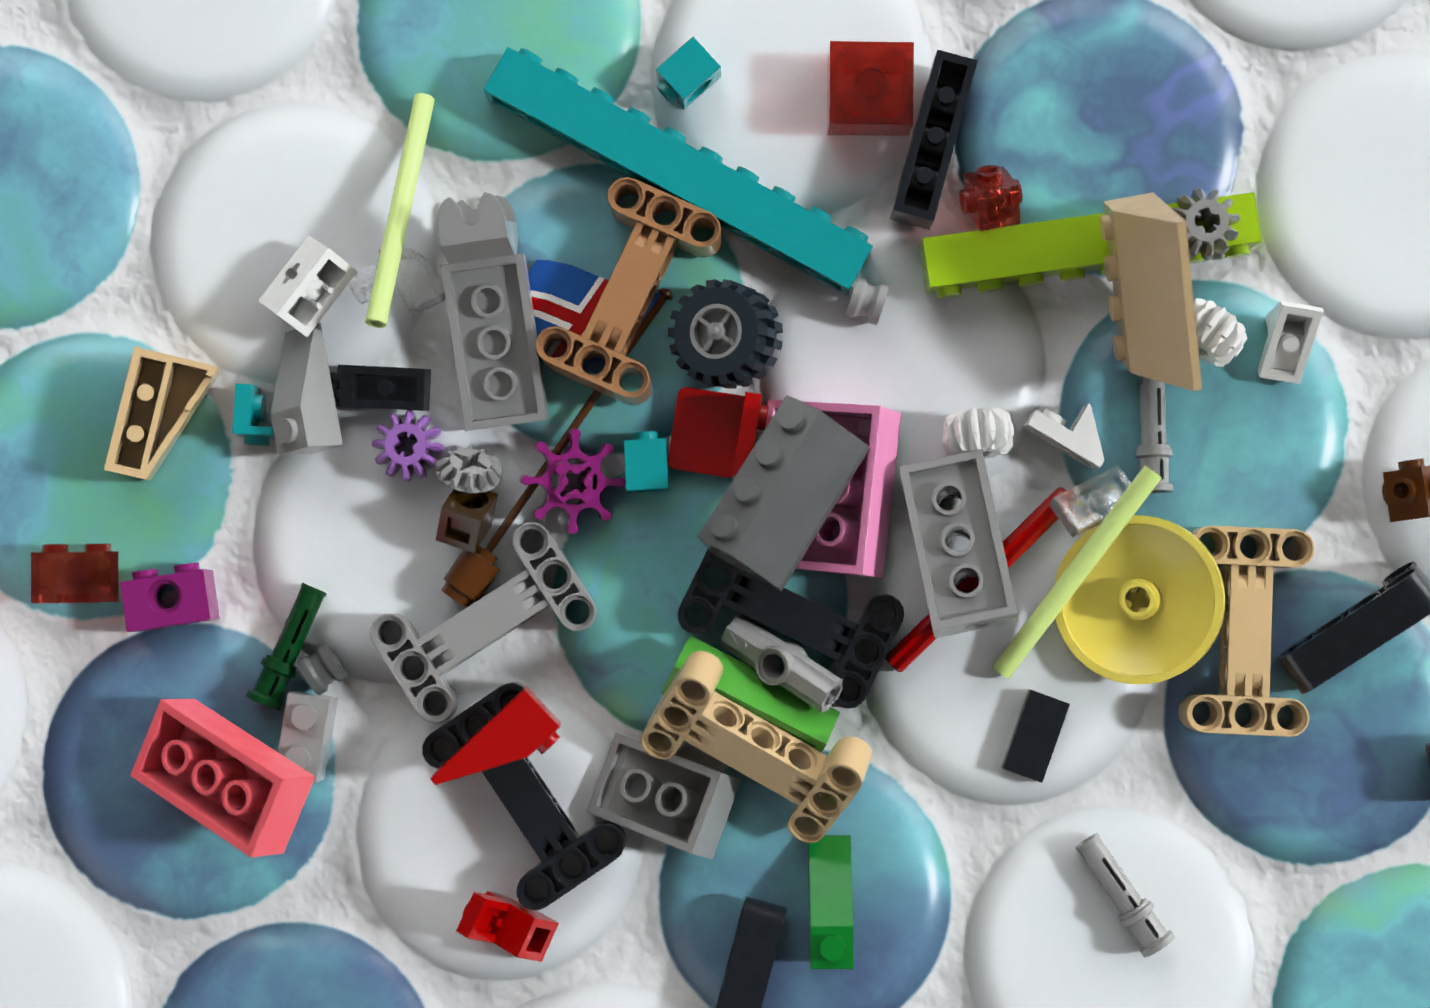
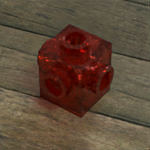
[959,165,1023,231]

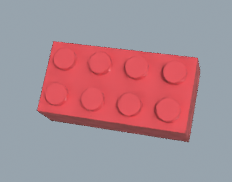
[130,699,315,858]

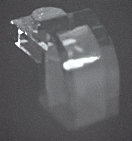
[348,247,445,316]

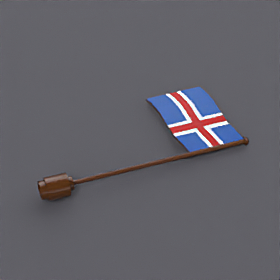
[441,260,673,608]

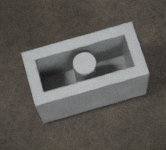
[278,691,338,784]

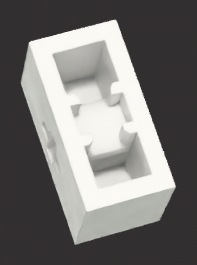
[258,235,358,337]

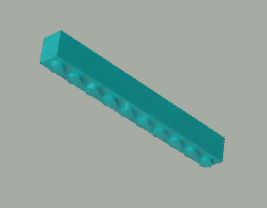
[483,47,873,295]

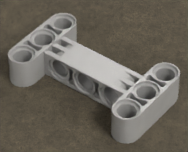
[370,522,598,723]

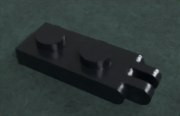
[330,365,431,411]

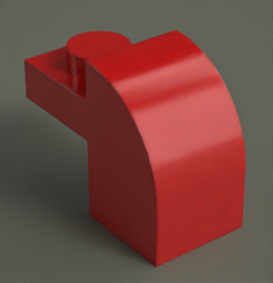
[456,890,559,962]

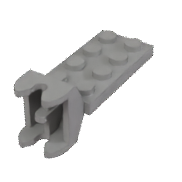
[437,192,549,431]

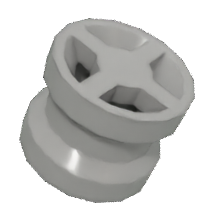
[845,276,889,326]

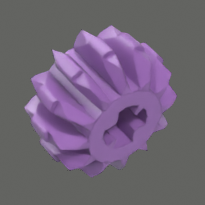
[372,410,445,482]

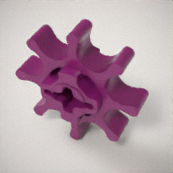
[519,429,626,534]

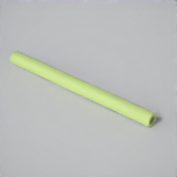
[365,93,435,328]
[992,466,1162,679]

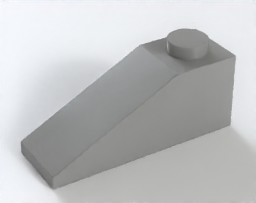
[270,323,343,455]

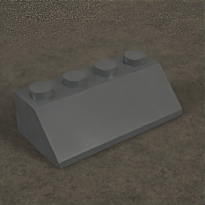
[697,395,870,591]

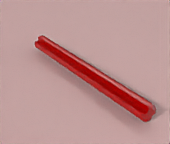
[885,487,1075,672]

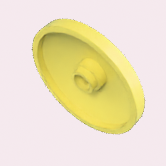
[1054,515,1225,685]

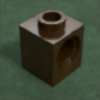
[435,489,498,554]

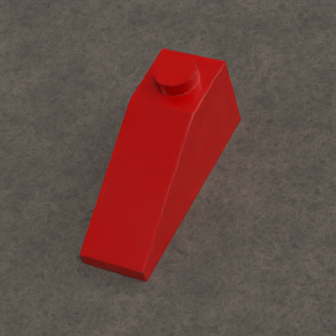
[430,686,561,785]

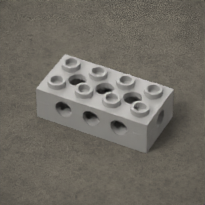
[899,449,1018,638]

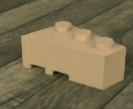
[104,346,222,481]

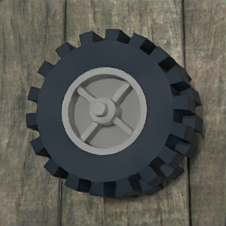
[668,279,783,389]

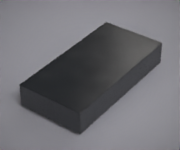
[1001,689,1070,783]

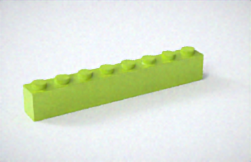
[919,192,1262,298]

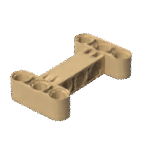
[1178,526,1315,737]
[640,651,873,843]

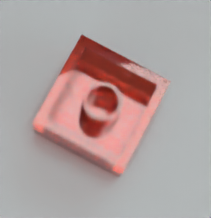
[827,41,914,136]

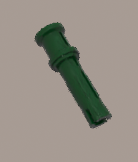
[246,583,327,711]

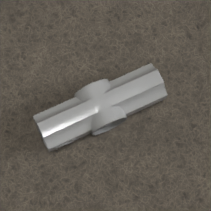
[721,614,843,713]

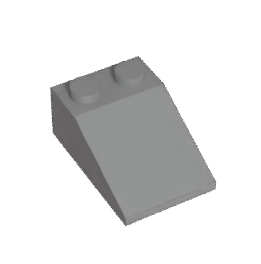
[586,733,741,860]

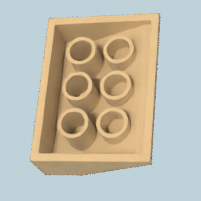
[1099,192,1202,391]

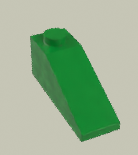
[808,835,854,969]

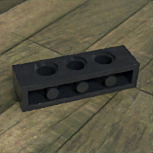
[890,49,978,230]

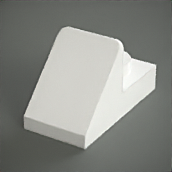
[1257,301,1323,384]
[1022,403,1104,470]

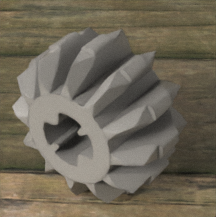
[1172,188,1240,261]

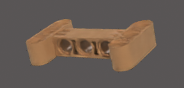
[536,177,722,406]

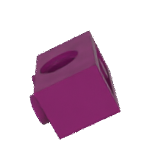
[120,562,220,632]

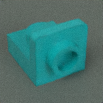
[232,383,275,446]

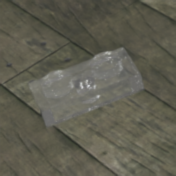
[1049,465,1131,538]

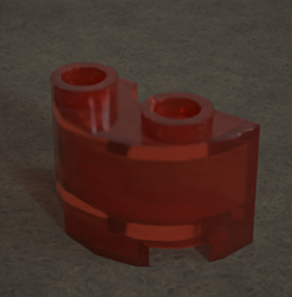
[31,544,119,604]

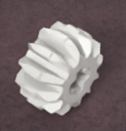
[1194,298,1247,367]
[942,407,1014,459]

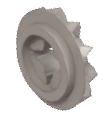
[435,445,503,493]

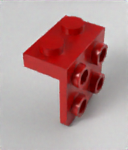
[668,387,769,479]

